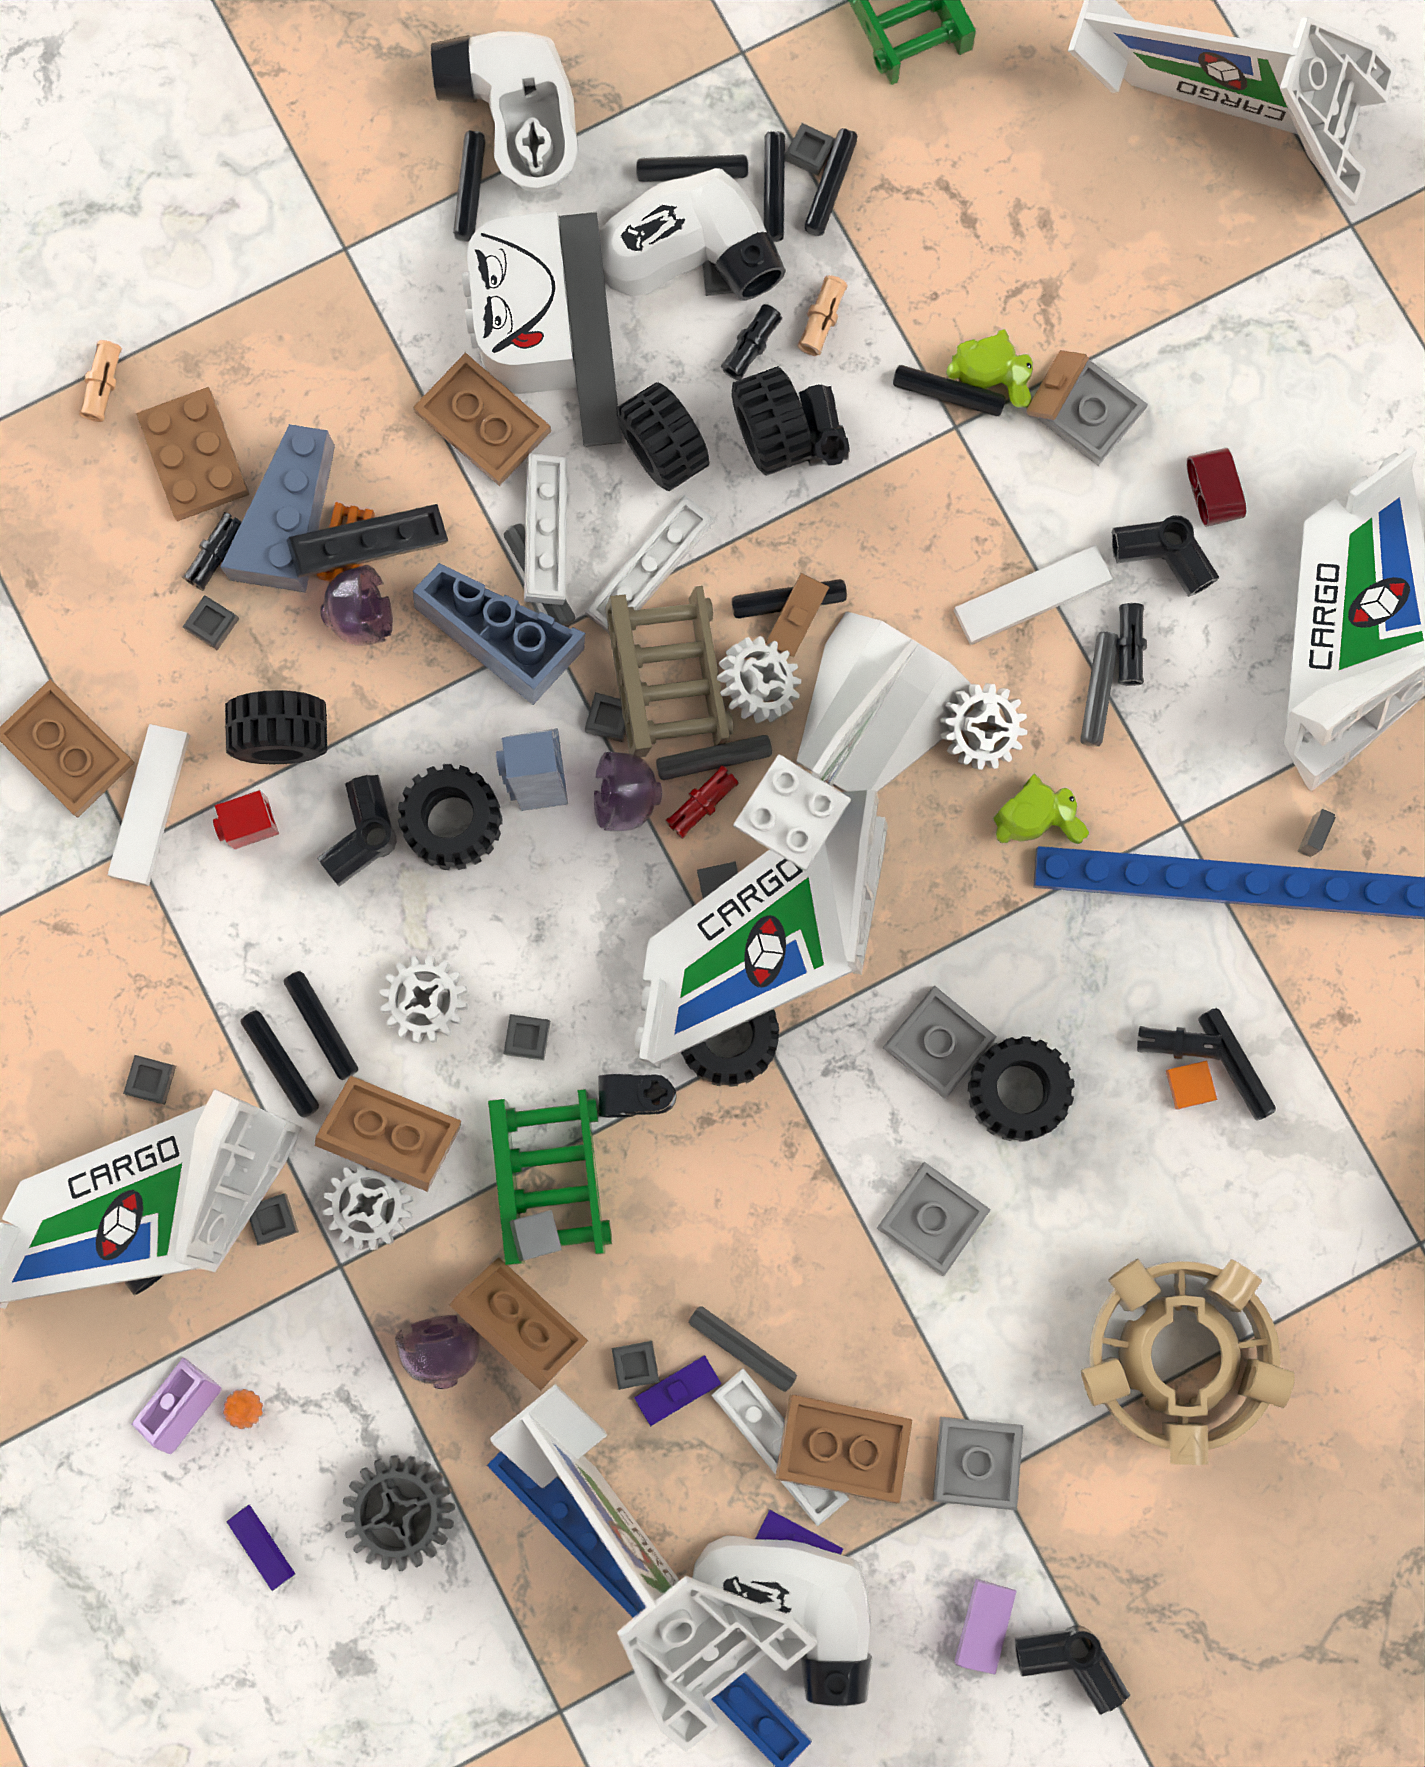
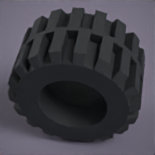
[731,366,812,476]
[616,382,710,491]
[225,690,328,764]
[398,764,502,871]
[681,1009,779,1087]
[967,1036,1075,1142]

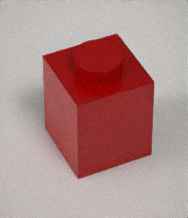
[213,790,279,850]

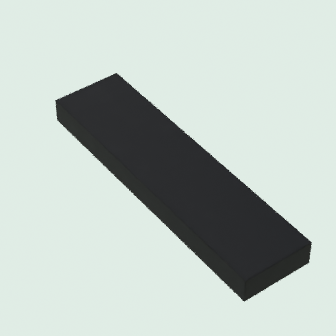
[286,504,448,578]

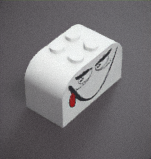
[462,211,577,394]

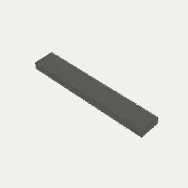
[559,212,622,447]

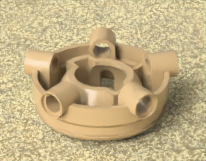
[1081,1259,1295,1465]

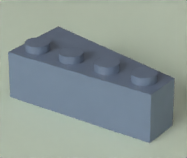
[220,424,335,593]
[413,563,586,705]
[496,728,568,811]

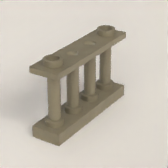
[605,586,733,759]

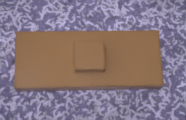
[1026,350,1088,420]
[765,573,829,657]

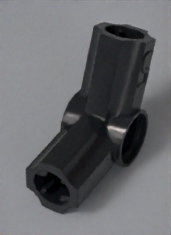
[799,384,850,466]
[1112,515,1219,597]
[317,775,397,887]
[1014,1625,1131,1715]

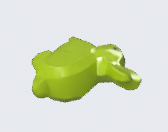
[946,329,1033,408]
[993,773,1089,844]

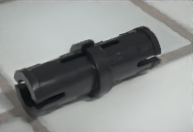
[721,304,783,380]
[182,512,242,591]
[1116,603,1147,686]
[1137,1026,1222,1061]

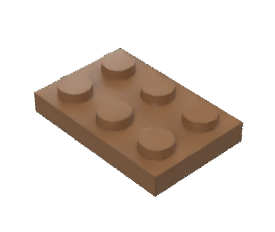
[413,353,552,486]
[136,387,250,521]
[0,679,135,818]
[315,1075,461,1192]
[449,1257,588,1391]
[775,1395,913,1504]

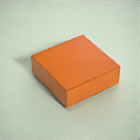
[1166,1060,1218,1110]

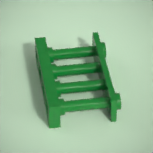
[848,0,976,85]
[488,1089,612,1265]

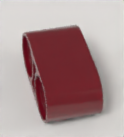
[1187,447,1246,527]

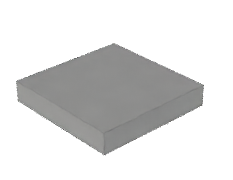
[1038,359,1148,466]
[883,985,997,1099]
[877,1162,991,1276]
[933,1417,1023,1510]

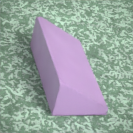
[132,1358,221,1454]
[954,1579,1017,1674]

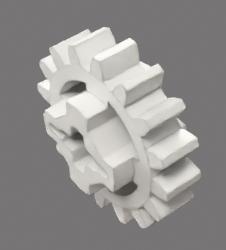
[717,636,801,723]
[940,683,1028,770]
[380,955,468,1044]
[323,1164,413,1250]

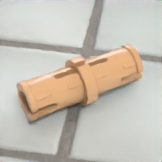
[798,275,848,356]
[79,340,122,422]

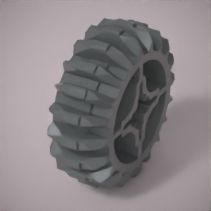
[341,1455,455,1571]

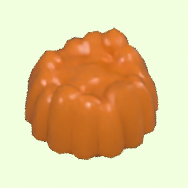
[223,1389,263,1429]

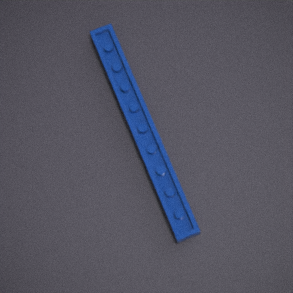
[1033,846,1425,919]
[487,1451,812,1767]

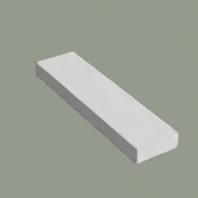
[524,454,567,605]
[585,495,714,633]
[954,545,1113,645]
[107,724,190,886]
[712,1368,849,1527]

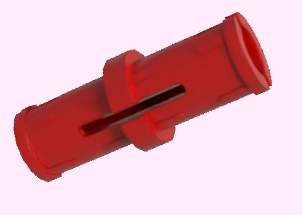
[665,766,739,839]

